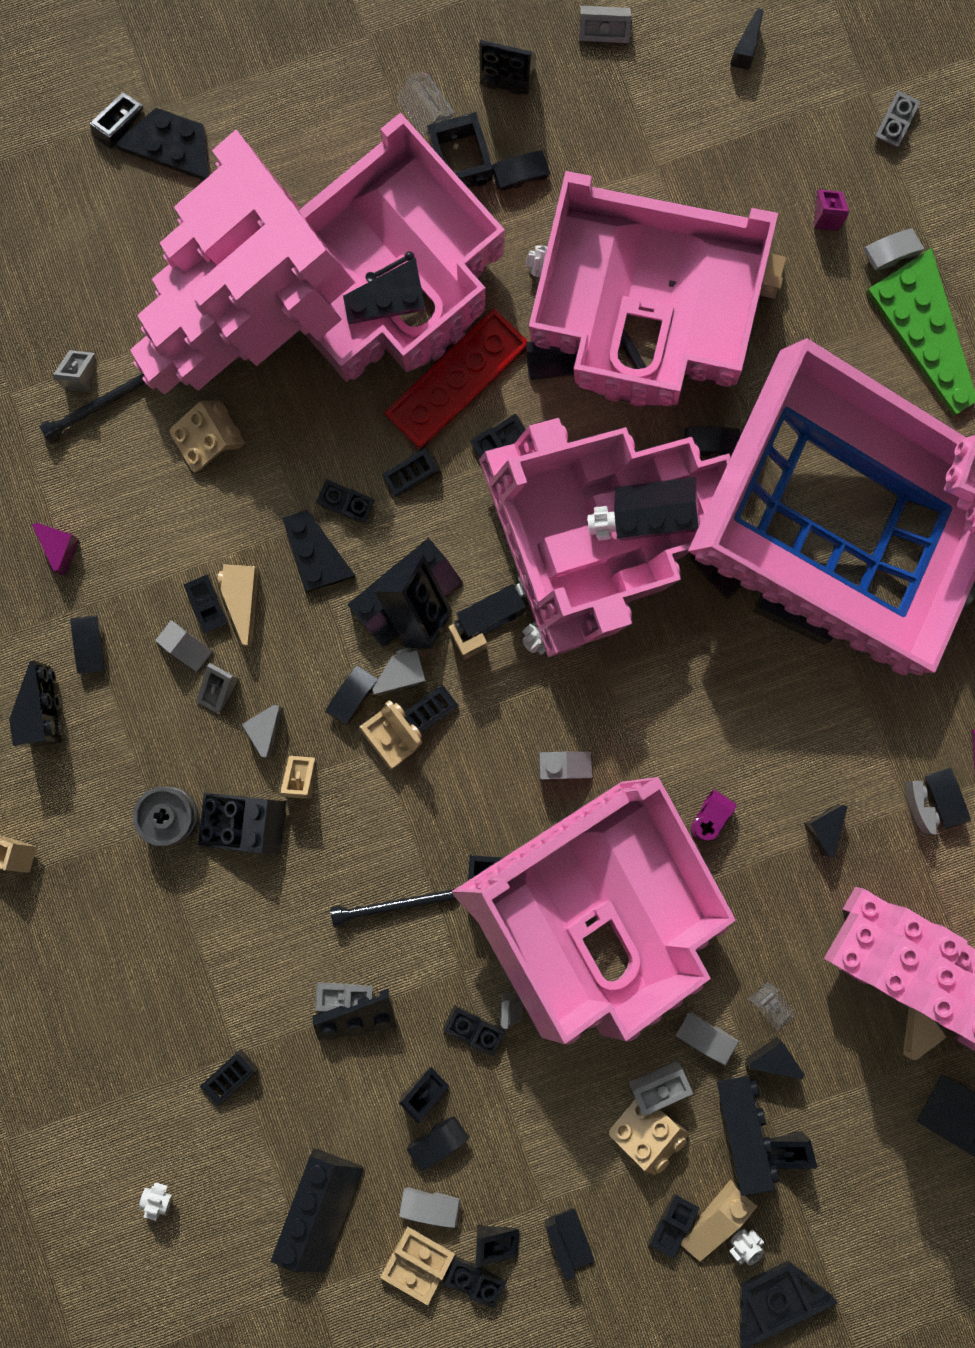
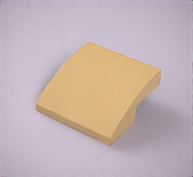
[380,1226,455,1305]

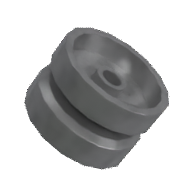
[133,787,199,846]

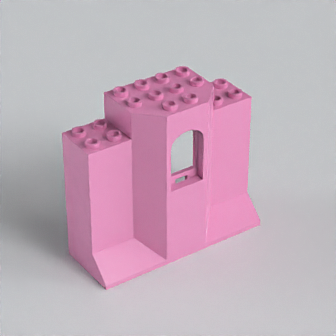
[299,113,505,382]
[529,171,778,407]
[452,777,736,1044]

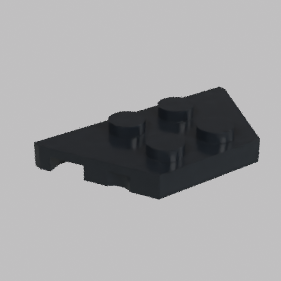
[116,108,210,181]
[740,1260,838,1348]

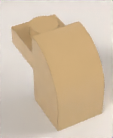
[759,253,786,299]

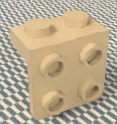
[170,400,246,472]
[359,700,422,770]
[609,1099,689,1175]

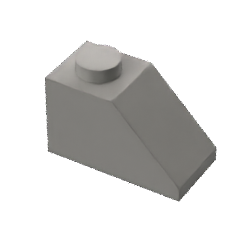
[373,648,426,696]
[538,752,592,780]

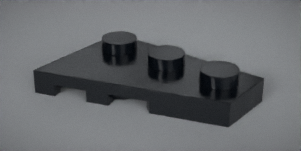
[343,257,425,324]
[282,510,356,592]
[313,988,397,1040]

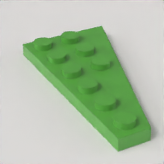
[866,248,975,417]

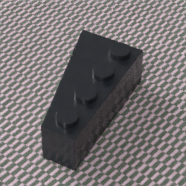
[717,1076,780,1196]

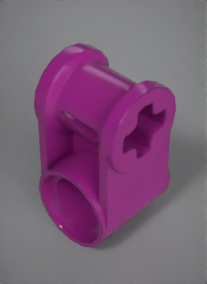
[691,789,737,840]

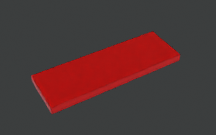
[384,308,528,451]

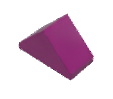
[814,189,849,231]
[32,523,79,576]

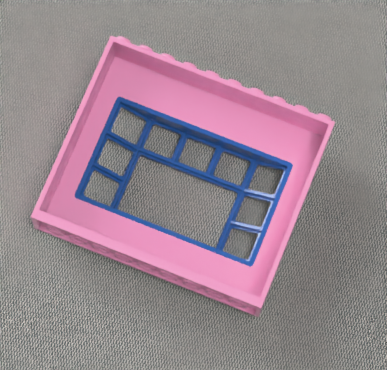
[688,338,975,675]

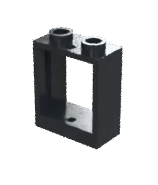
[427,112,493,187]
[454,584,526,640]

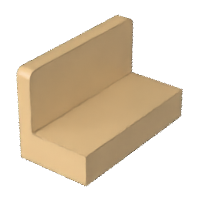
[449,625,487,660]

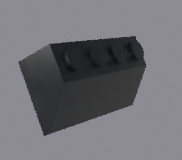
[347,537,463,648]
[270,1148,364,1273]

